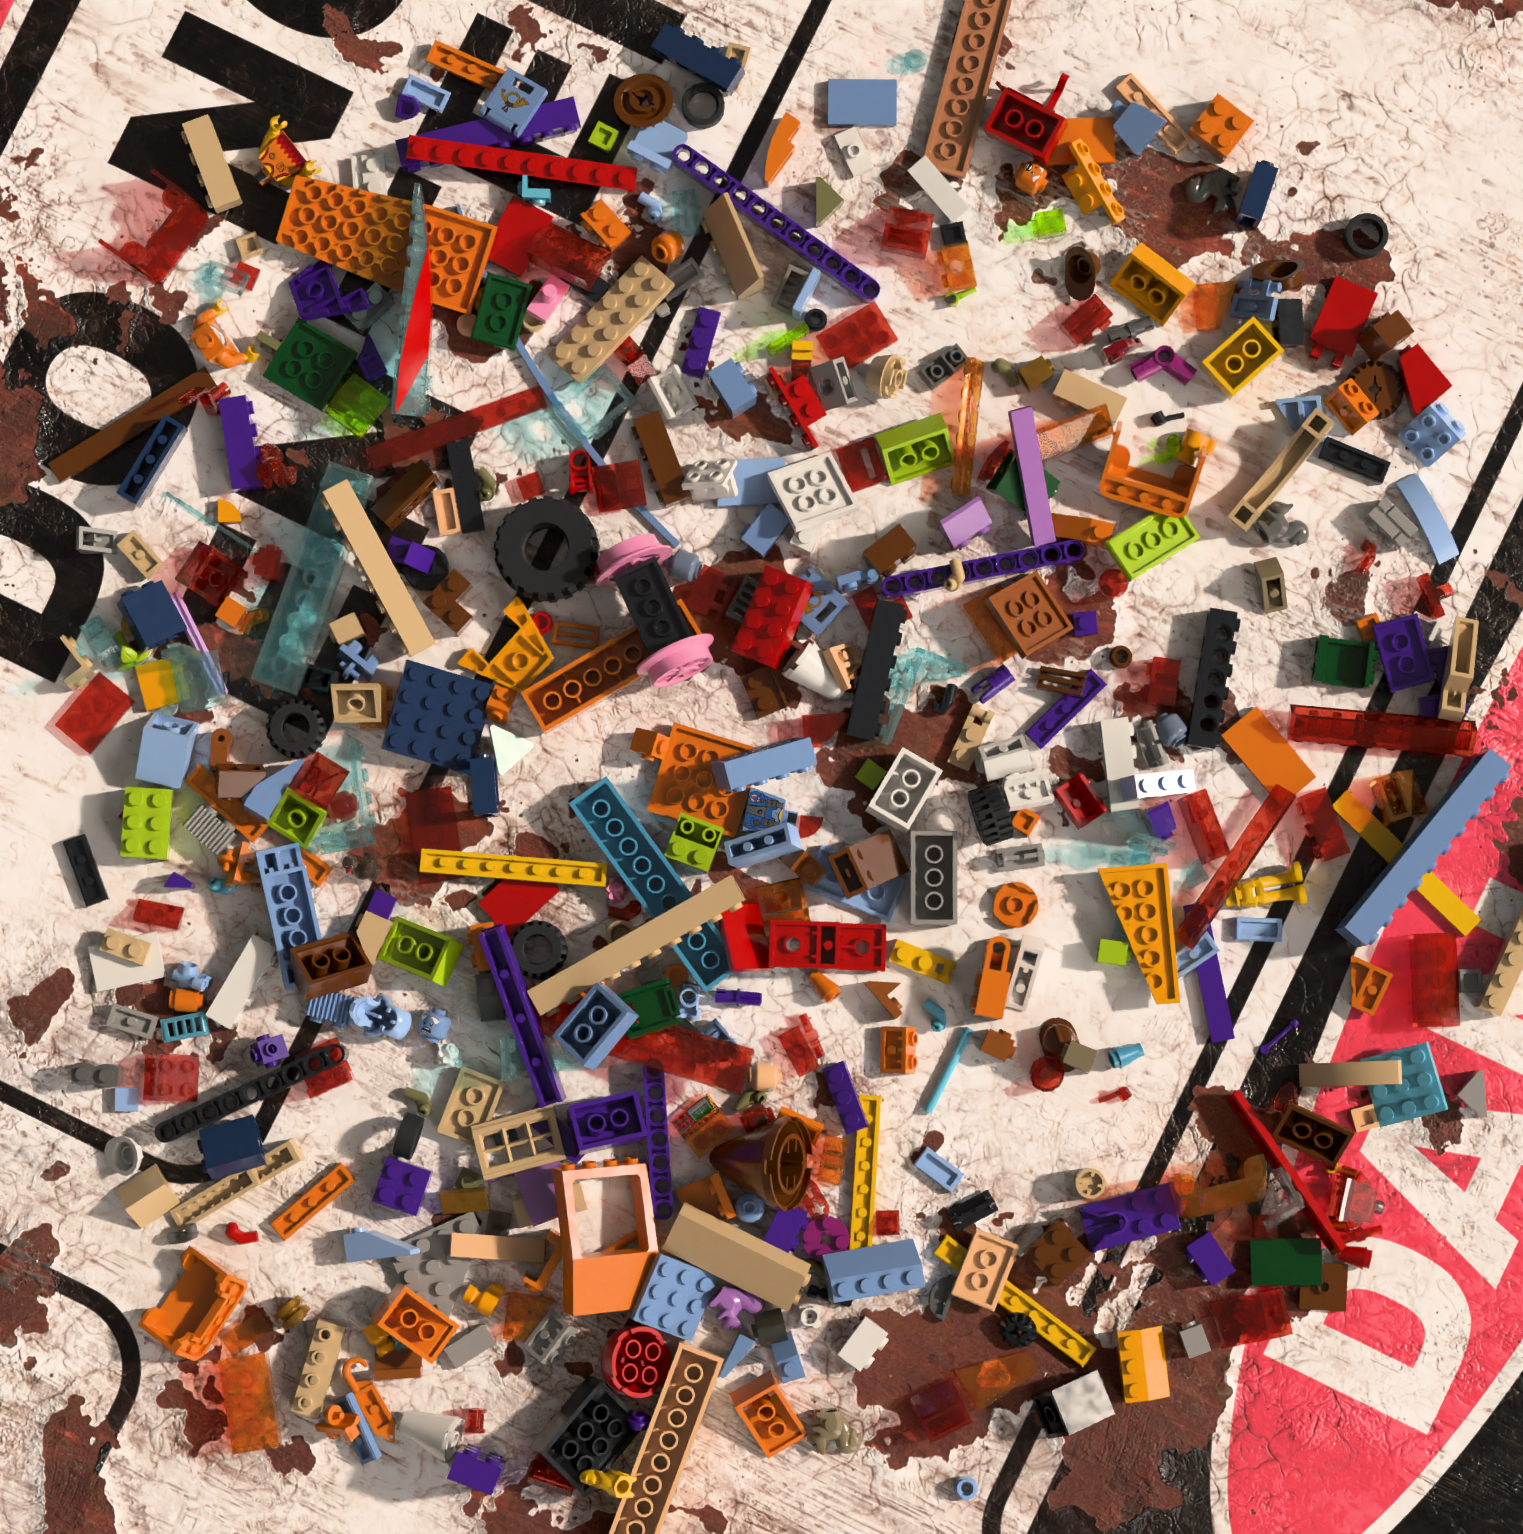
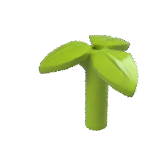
[114,631,150,671]

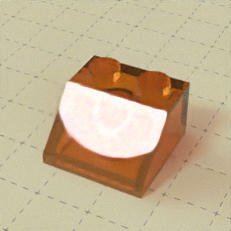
[755,877,810,938]

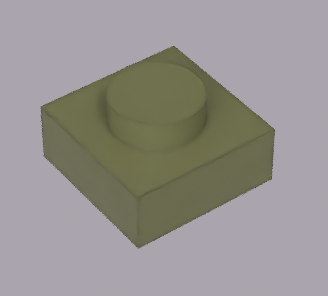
[256,330,282,354]
[453,1166,484,1189]

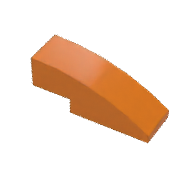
[765,112,801,188]

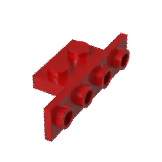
[765,366,827,450]

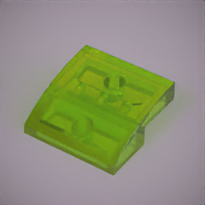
[324,373,391,439]

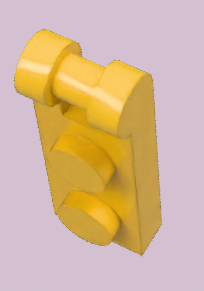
[888,939,958,985]

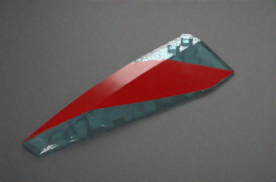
[391,183,433,418]

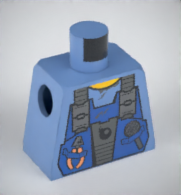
[742,787,798,833]

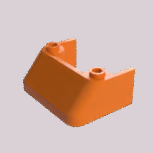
[1099,420,1207,518]

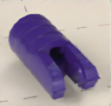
[970,664,1015,704]

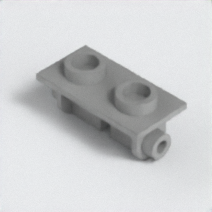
[1134,720,1169,770]
[996,843,1045,872]

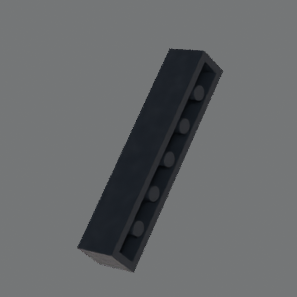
[845,599,908,741]

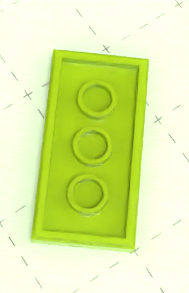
[1103,512,1201,583]

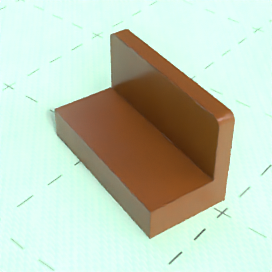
[373,1348,423,1380]

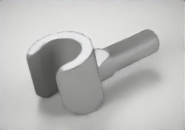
[655,302,671,318]

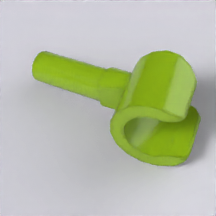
[945,286,977,307]

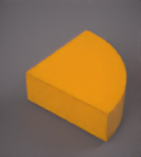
[218,499,242,523]

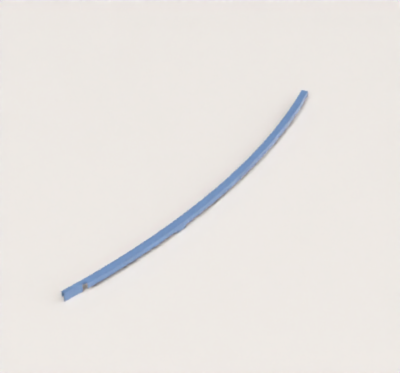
[456,204,680,548]

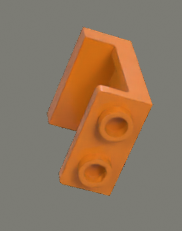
[522,1229,563,1293]

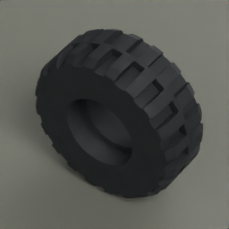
[494,496,600,603]

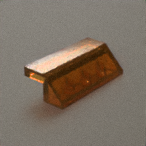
[1036,403,1114,463]

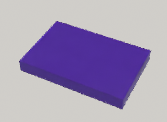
[1372,613,1436,693]

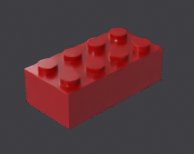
[731,565,815,671]

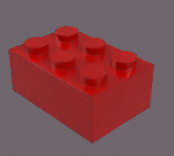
[983,88,1068,165]

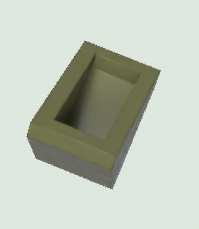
[816,177,844,227]

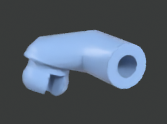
[637,192,663,223]

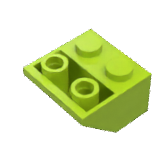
[664,812,724,873]

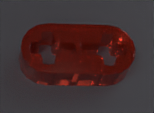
[801,1178,830,1221]

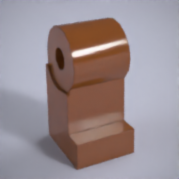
[209,728,235,773]

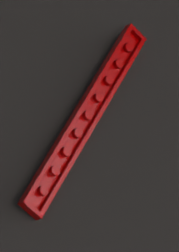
[406,135,638,191]

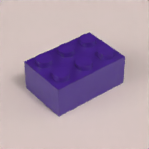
[566,1090,648,1156]
[447,1443,506,1495]

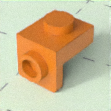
[485,683,517,724]

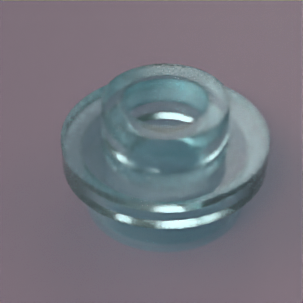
[904,49,927,73]

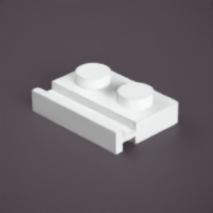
[351,154,388,196]

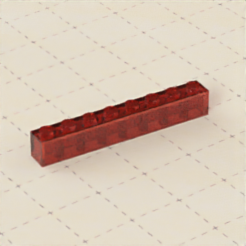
[1286,704,1478,757]

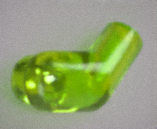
[1154,434,1181,466]

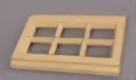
[471,1105,566,1181]

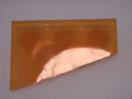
[954,1351,1039,1410]

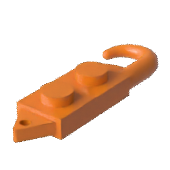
[342,1357,397,1443]

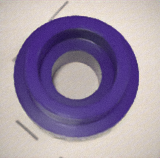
[627,1411,651,1431]

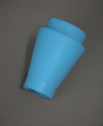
[1107,1043,1144,1069]

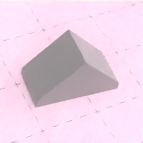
[76,526,118,554]
[1454,1070,1487,1117]

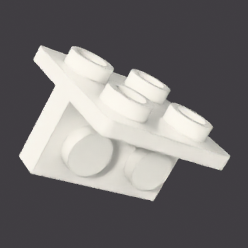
[681,458,738,500]

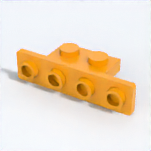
[1062,138,1125,225]

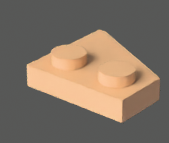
[822,642,862,692]

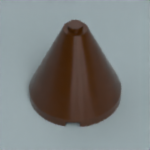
[709,1116,813,1211]

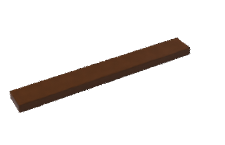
[48,366,218,484]

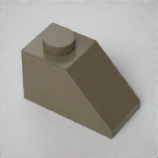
[1254,557,1288,614]
[1060,1040,1097,1074]

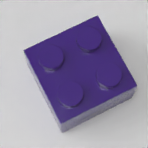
[372,1156,433,1216]

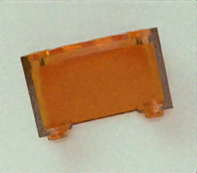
[1167,1152,1267,1219]

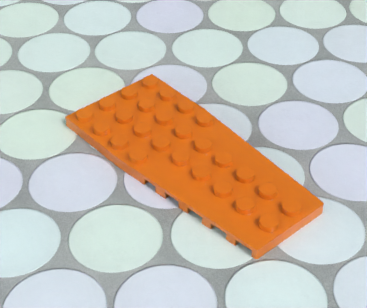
[276,175,498,315]

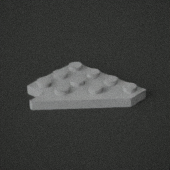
[390,1212,482,1318]

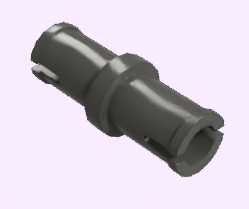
[1106,315,1154,345]

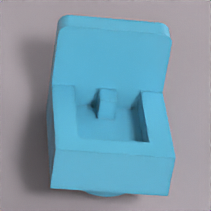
[518,175,551,206]

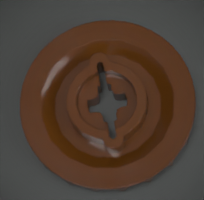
[614,73,673,130]
[1346,361,1405,420]

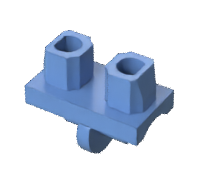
[337,640,380,682]

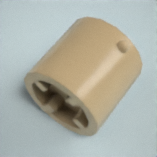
[606,920,635,944]
[1072,1168,1106,1199]

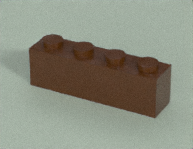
[631,410,692,509]

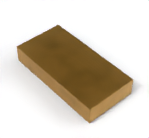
[439,1187,490,1214]

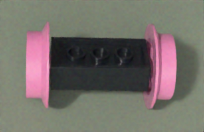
[595,533,714,688]

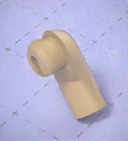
[943,558,965,592]

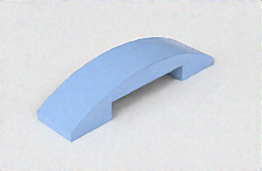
[1395,473,1459,565]

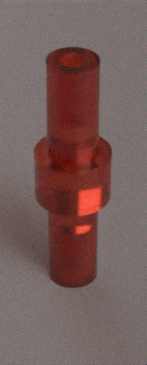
[798,1013,825,1059]
[1339,1224,1383,1243]

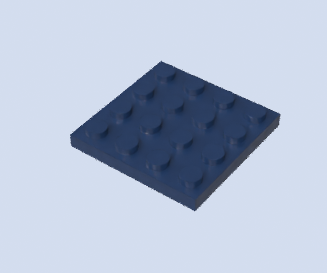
[381,659,495,775]

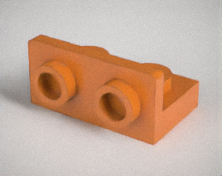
[580,199,632,252]
[1323,378,1379,436]
[880,1026,918,1074]

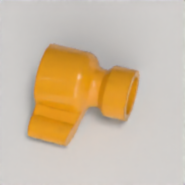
[1176,429,1217,466]
[462,1282,506,1318]
[362,1323,396,1358]

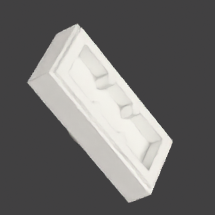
[834,126,874,178]

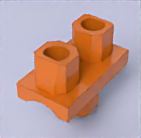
[217,841,256,888]
[314,1404,361,1442]

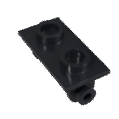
[947,1189,999,1232]

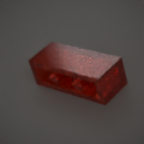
[1295,787,1351,863]
[1177,788,1231,865]

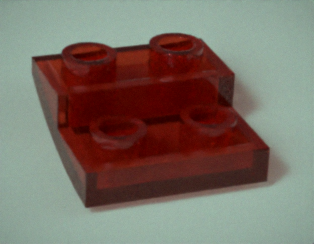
[591,459,647,513]

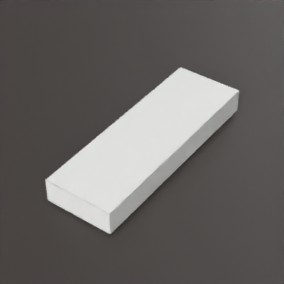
[907,155,970,223]

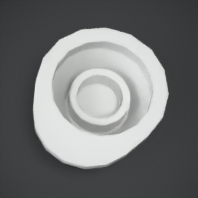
[105,1136,144,1176]

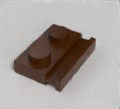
[740,666,789,720]

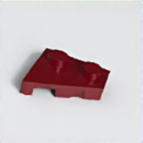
[1099,338,1143,366]

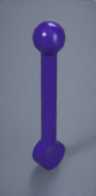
[1260,1019,1299,1054]

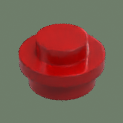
[531,611,553,635]

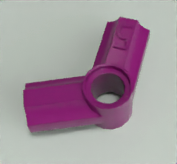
[1129,345,1197,387]

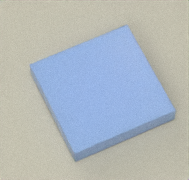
[792,267,821,320]

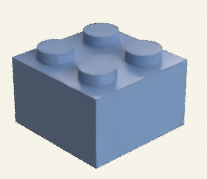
[708,358,758,419]

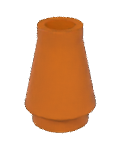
[807,969,841,1004]

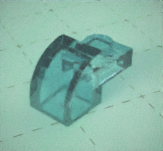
[80,615,121,668]

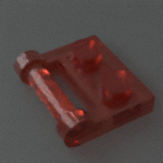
[835,436,890,493]

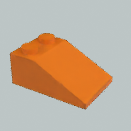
[371,1281,460,1364]
[730,1370,808,1459]

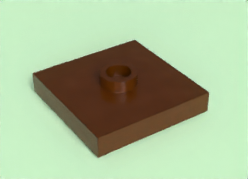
[1298,1263,1348,1312]

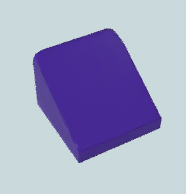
[164,872,195,889]

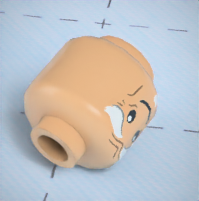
[747,1061,782,1092]

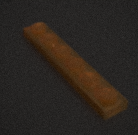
[950,357,985,498]

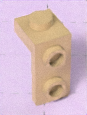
[59,635,95,690]

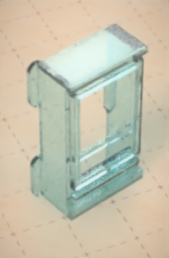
[540,364,636,455]

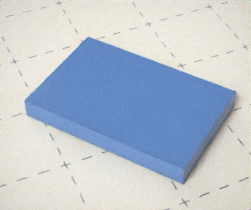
[828,79,897,126]

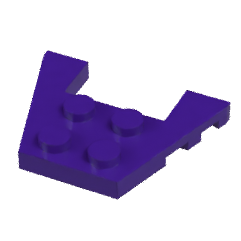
[288,260,371,321]

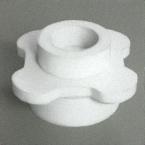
[798,1305,822,1328]

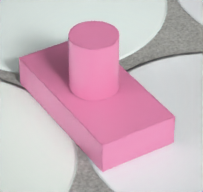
[526,274,570,324]

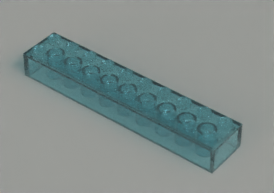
[250,461,376,697]

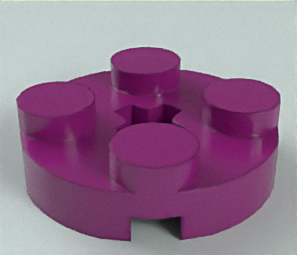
[803,1216,849,1262]

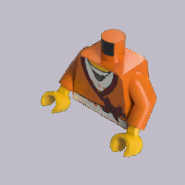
[190,299,261,369]

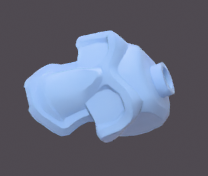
[349,993,412,1039]

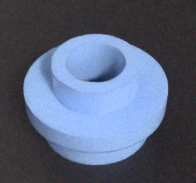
[954,1476,978,1500]

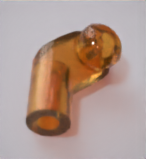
[238,608,269,635]

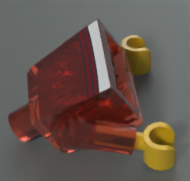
[1325,1163,1385,1232]

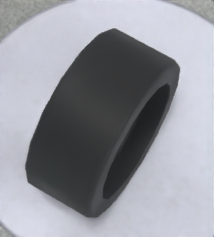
[681,83,725,129]
[1343,213,1389,259]
[393,1112,425,1160]

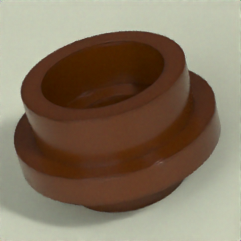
[1109,645,1132,669]

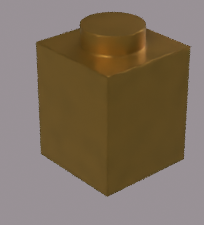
[1017,355,1055,393]

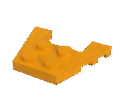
[457,596,554,692]

